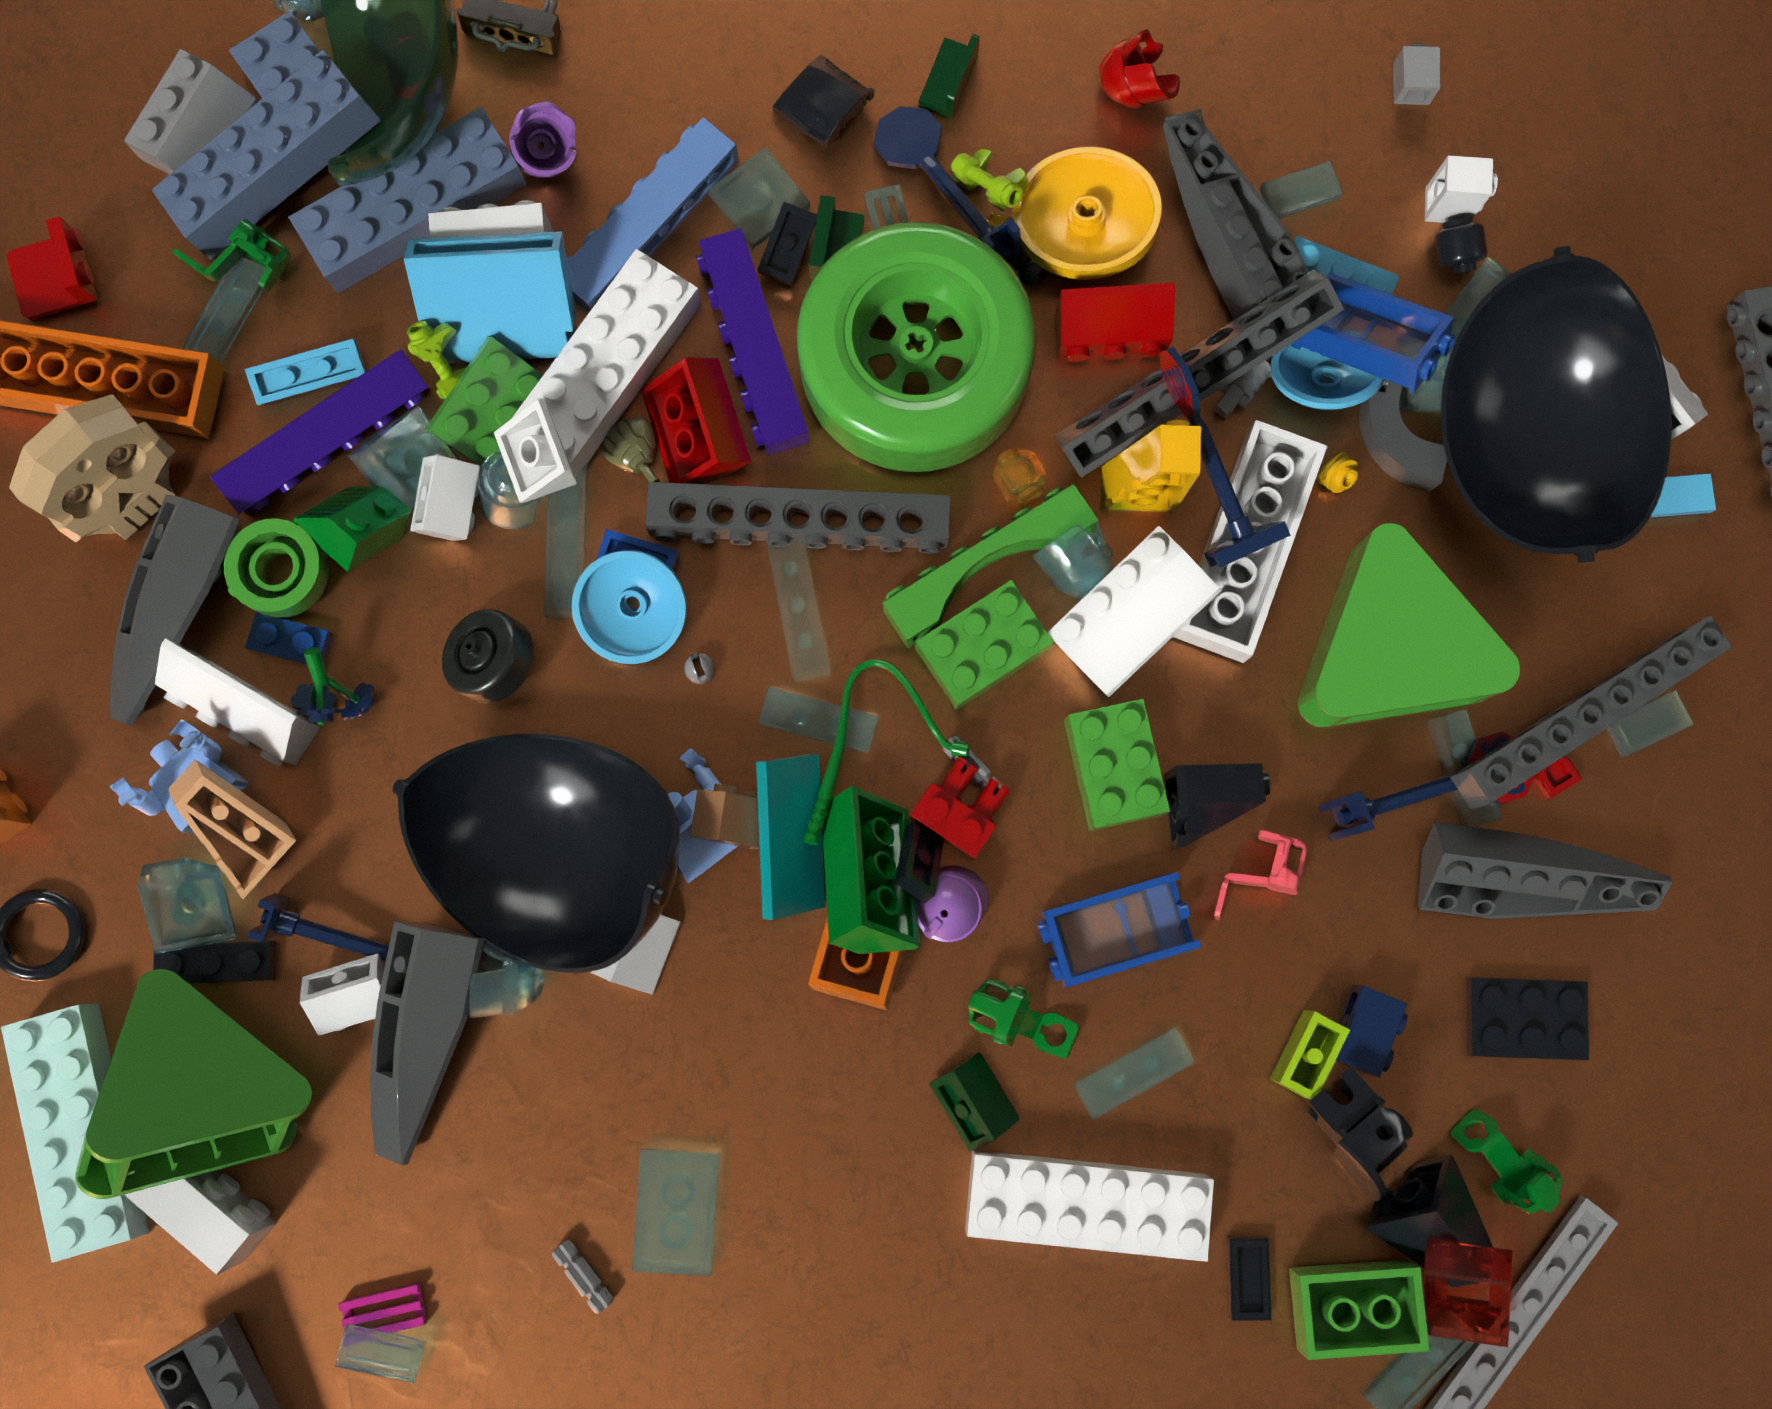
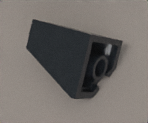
[1164,763,1270,849]
[1367,1154,1495,1288]

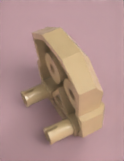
[9,394,176,542]

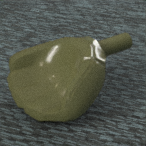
[603,417,660,482]

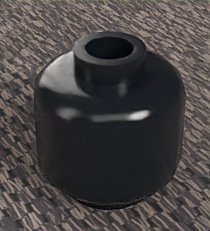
[1434,217,1488,274]

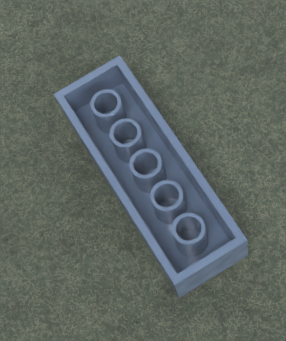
[152,49,381,259]
[288,107,527,294]

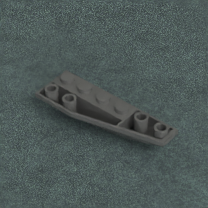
[1163,114,1309,320]
[109,495,240,726]
[1418,822,1673,919]
[370,921,484,1165]
[144,1313,281,1409]

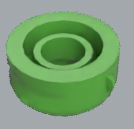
[224,518,329,618]

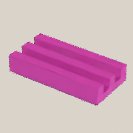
[338,1283,428,1344]

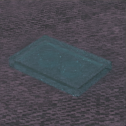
[632,1149,720,1276]

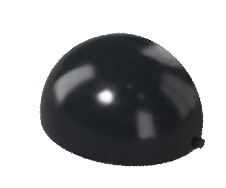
[1441,246,1672,563]
[393,734,680,974]

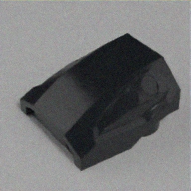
[773,55,874,148]

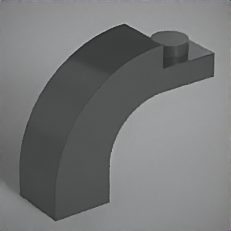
[1359,379,1447,492]

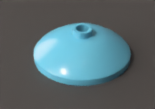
[1271,329,1384,410]
[572,550,687,664]

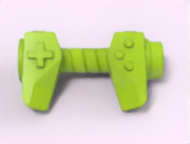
[951,149,1029,211]
[406,320,466,399]

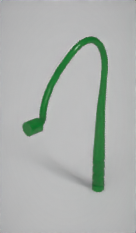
[803,659,970,846]

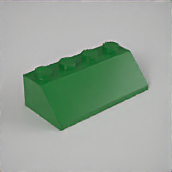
[822,786,920,954]

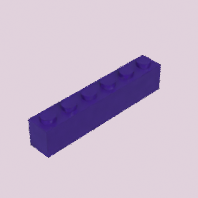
[696,228,810,456]
[210,349,428,515]

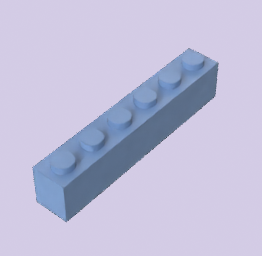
[567,117,739,313]

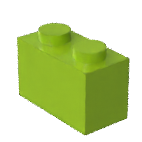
[1270,1010,1350,1100]

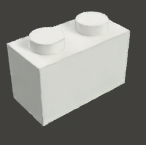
[1424,155,1498,223]
[410,455,481,541]
[300,953,385,1036]

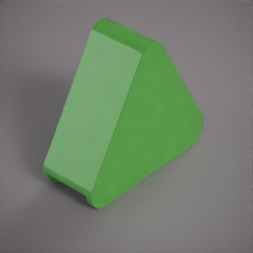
[1298,523,1520,727]
[75,969,312,1199]

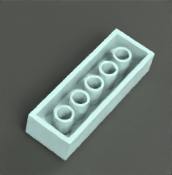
[1,1003,150,1263]

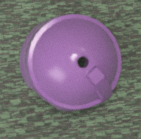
[509,101,577,178]
[916,865,989,942]

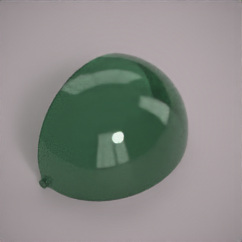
[320,0,458,186]

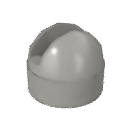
[684,653,715,684]

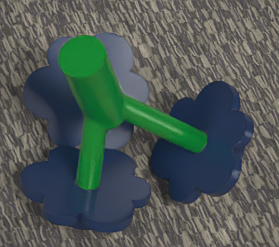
[290,647,374,726]

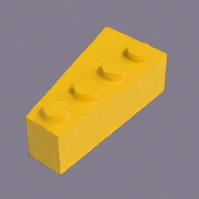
[1100,420,1201,513]

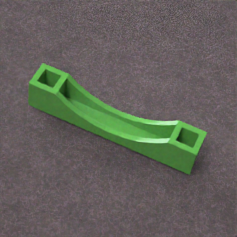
[882,484,1099,649]

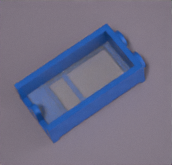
[1291,273,1455,393]
[1037,872,1201,987]

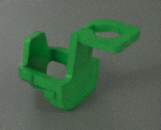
[171,219,291,292]
[968,979,1080,1059]
[1450,1109,1564,1214]

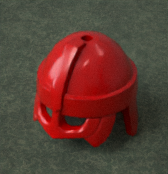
[1099,29,1180,109]

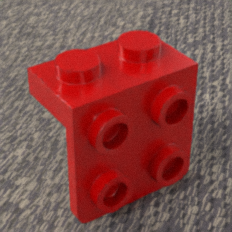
[7,216,97,320]

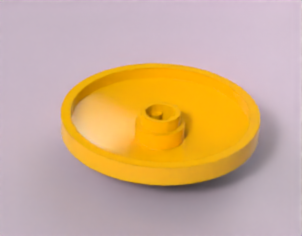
[1013,147,1162,280]

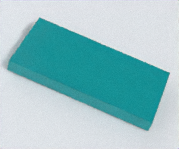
[756,754,825,920]

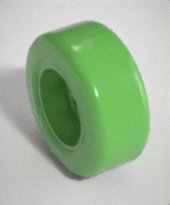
[797,222,1036,472]

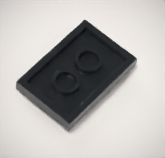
[1466,977,1589,1060]

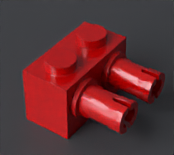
[909,757,1011,861]

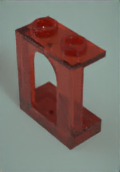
[1424,1238,1513,1348]

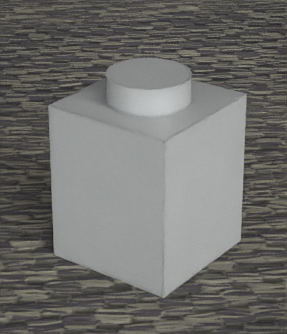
[1393,43,1441,105]

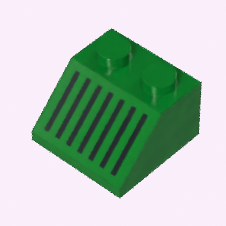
[293,486,411,572]

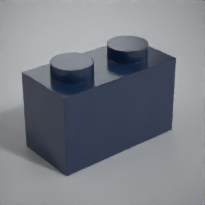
[1336,985,1408,1078]

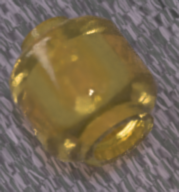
[992,448,1048,506]

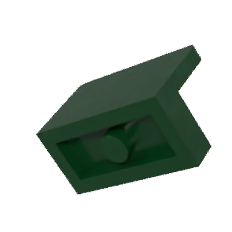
[918,34,980,119]
[808,195,864,279]
[929,1053,1020,1152]

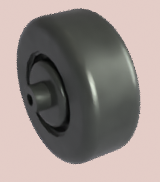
[442,609,534,704]

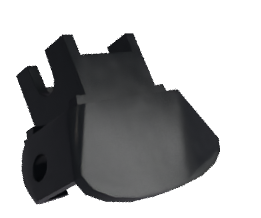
[1307,1066,1413,1201]

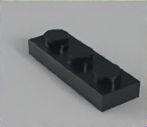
[153,941,275,984]

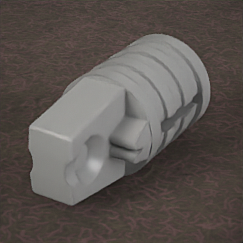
[1214,360,1271,419]

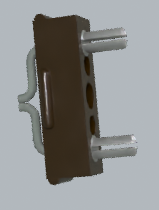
[457,0,561,55]

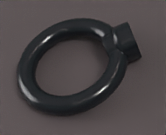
[0,888,86,981]

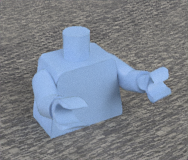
[110,720,249,834]
[667,748,738,884]

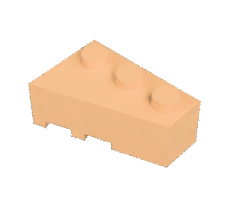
[168,759,296,899]

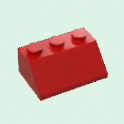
[1054,283,1176,362]
[641,357,751,484]

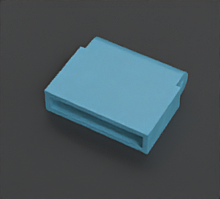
[403,231,576,363]

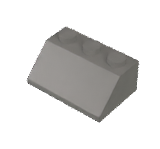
[124,49,259,175]

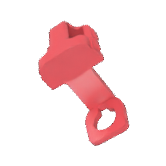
[1214,830,1307,920]

